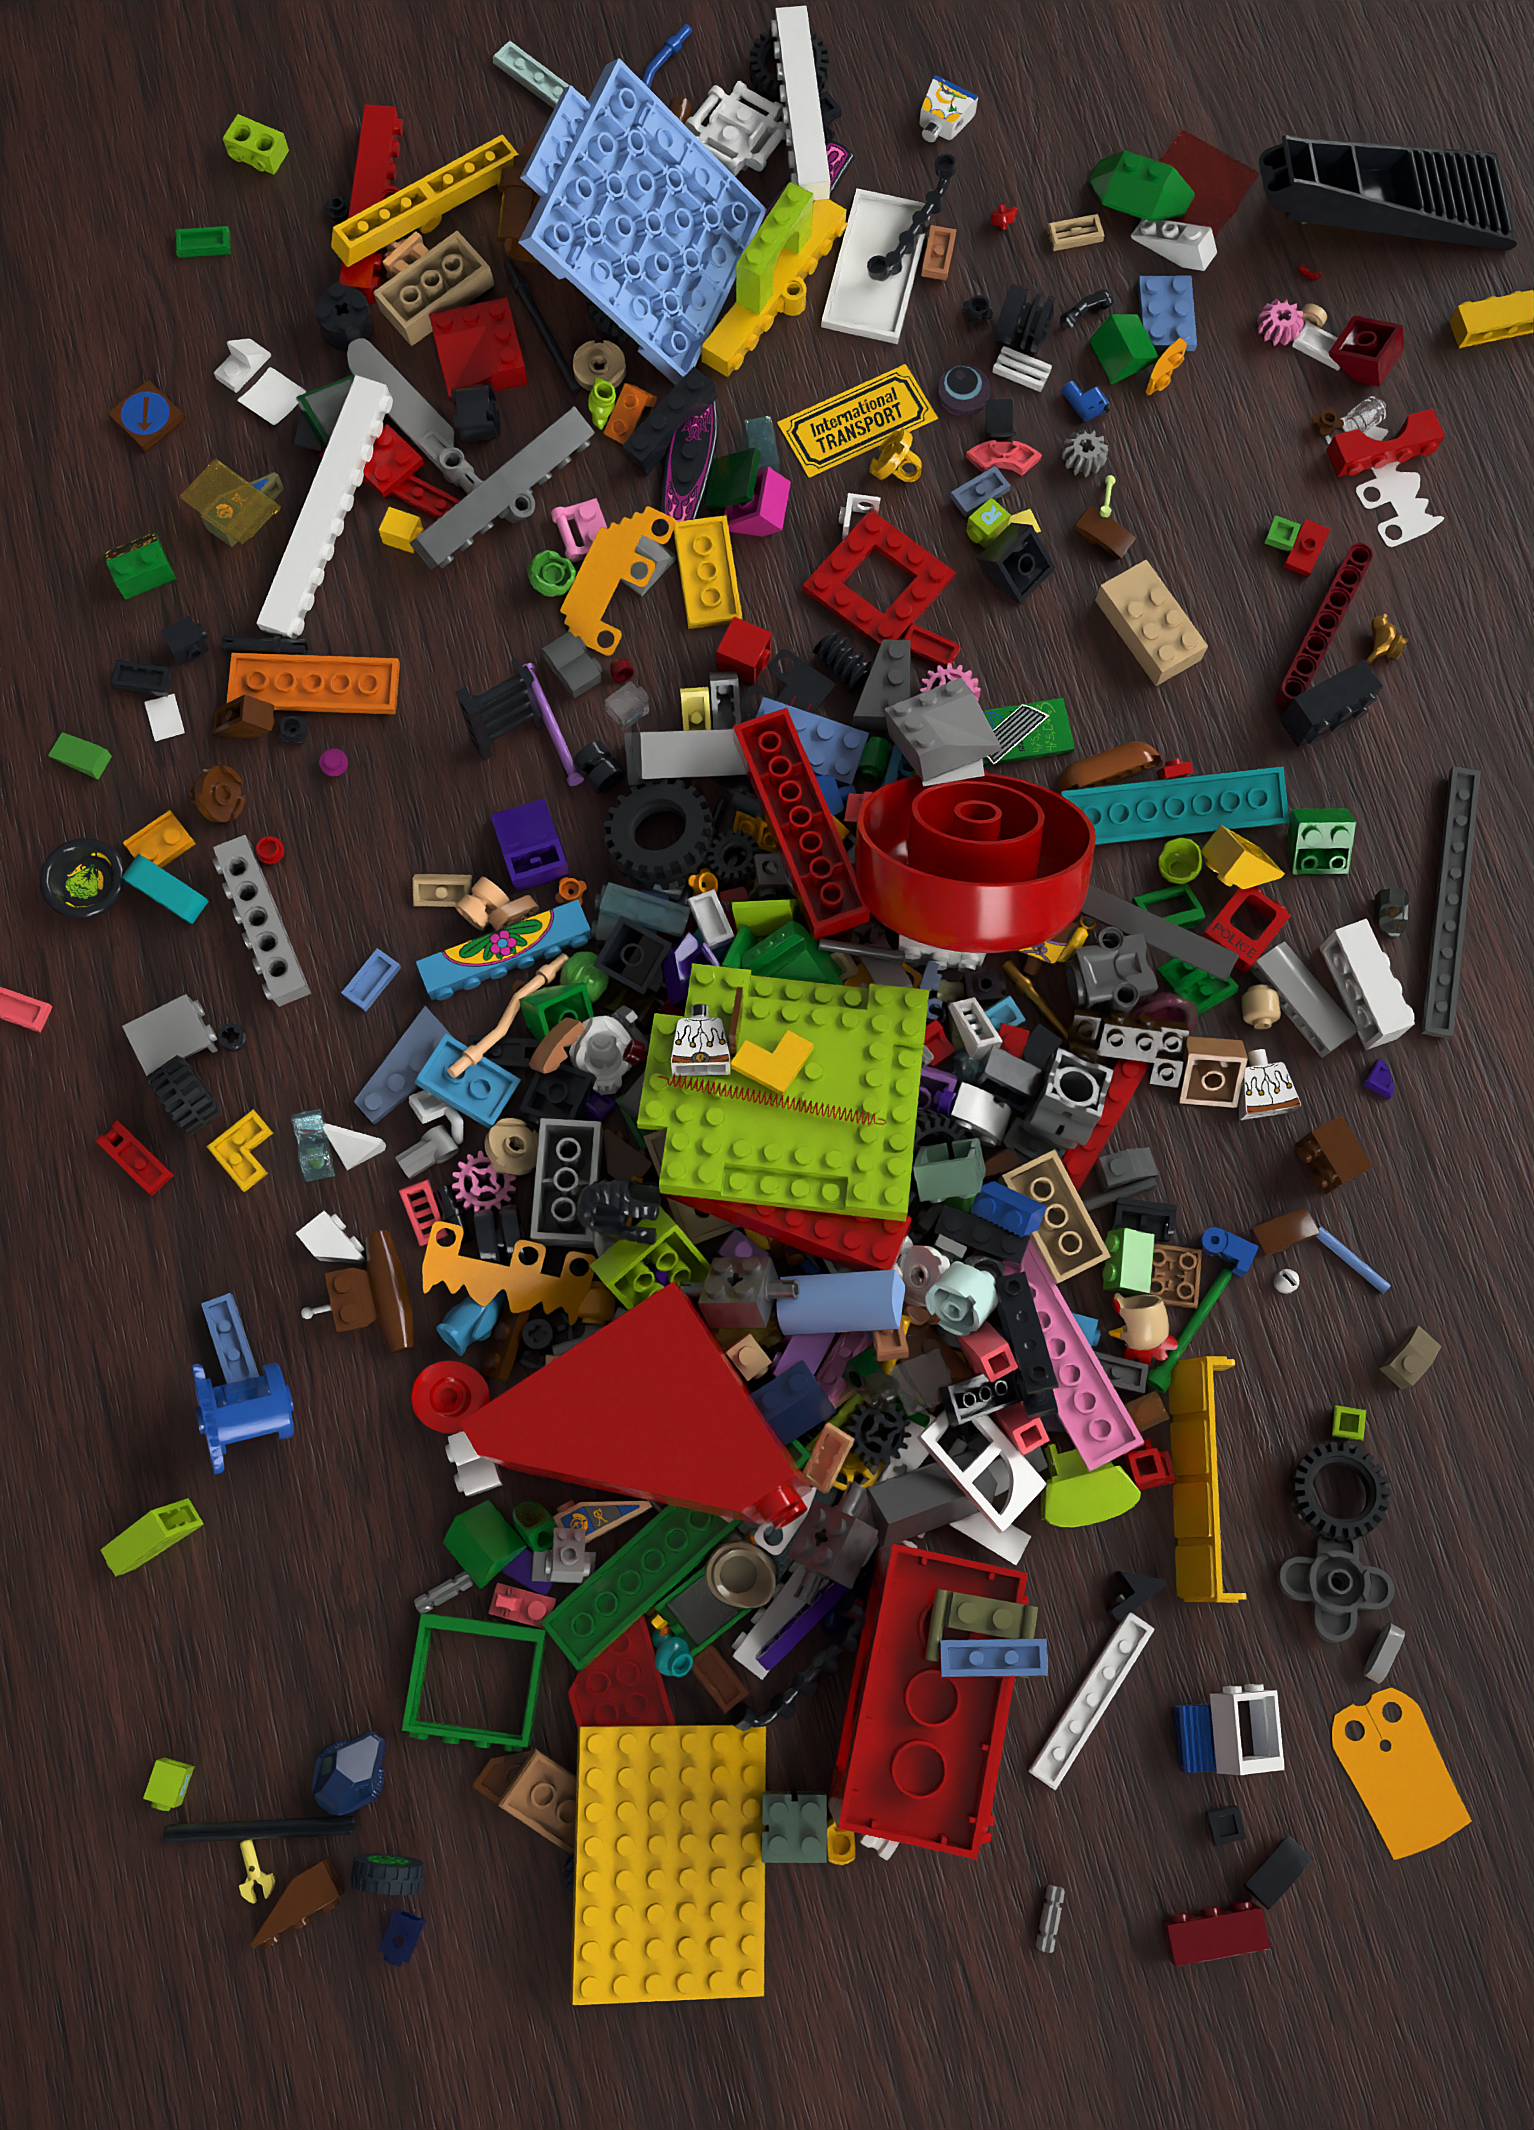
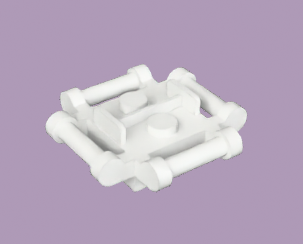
[684,81,789,176]

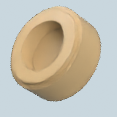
[1301,304,1327,328]

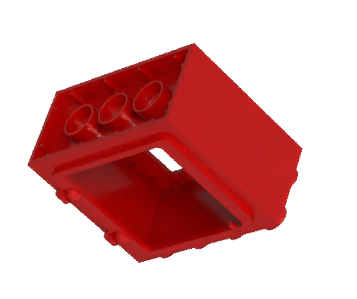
[827,1544,1028,1860]

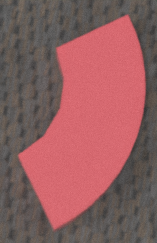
[965,440,1042,476]

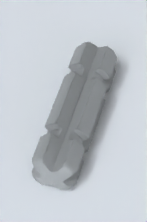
[414,1571,474,1614]
[1036,1885,1065,1953]

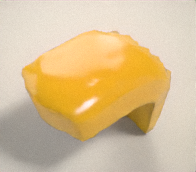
[827,1818,856,1865]

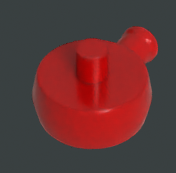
[990,204,1018,230]

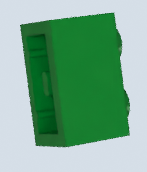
[1288,808,1356,874]

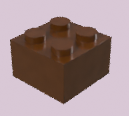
[1296,1115,1373,1194]

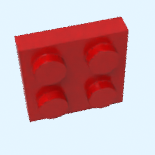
[363,424,425,498]

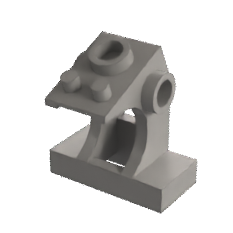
[531,1527,596,1584]

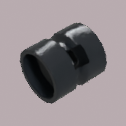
[573,740,625,794]

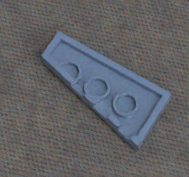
[354,1006,456,1125]

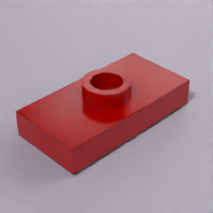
[1284,519,1331,578]

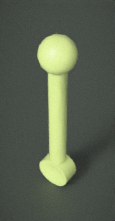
[1099,475,1115,517]

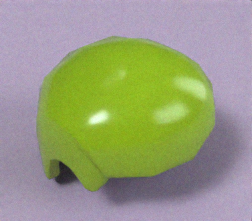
[1158,838,1202,884]

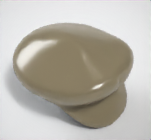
[705,1541,777,1608]

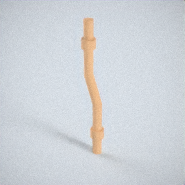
[447,953,569,1078]

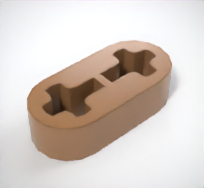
[488,895,539,931]

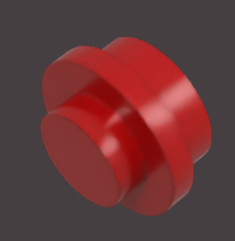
[255,836,285,865]

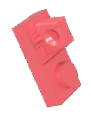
[488,1583,557,1629]

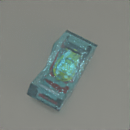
[291,1109,335,1182]

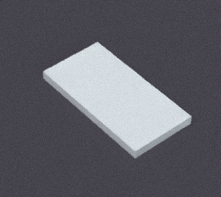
[821,188,930,344]

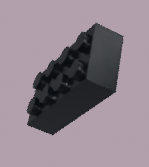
[938,1371,1022,1425]

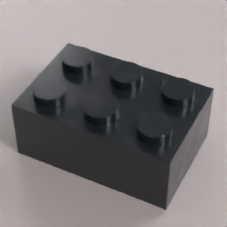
[1280,659,1383,747]

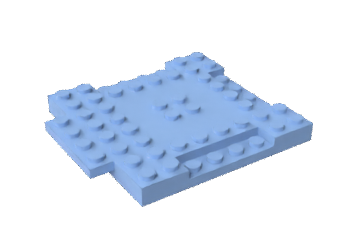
[519,58,767,385]

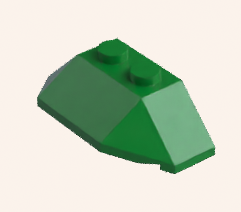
[1088,150,1195,222]

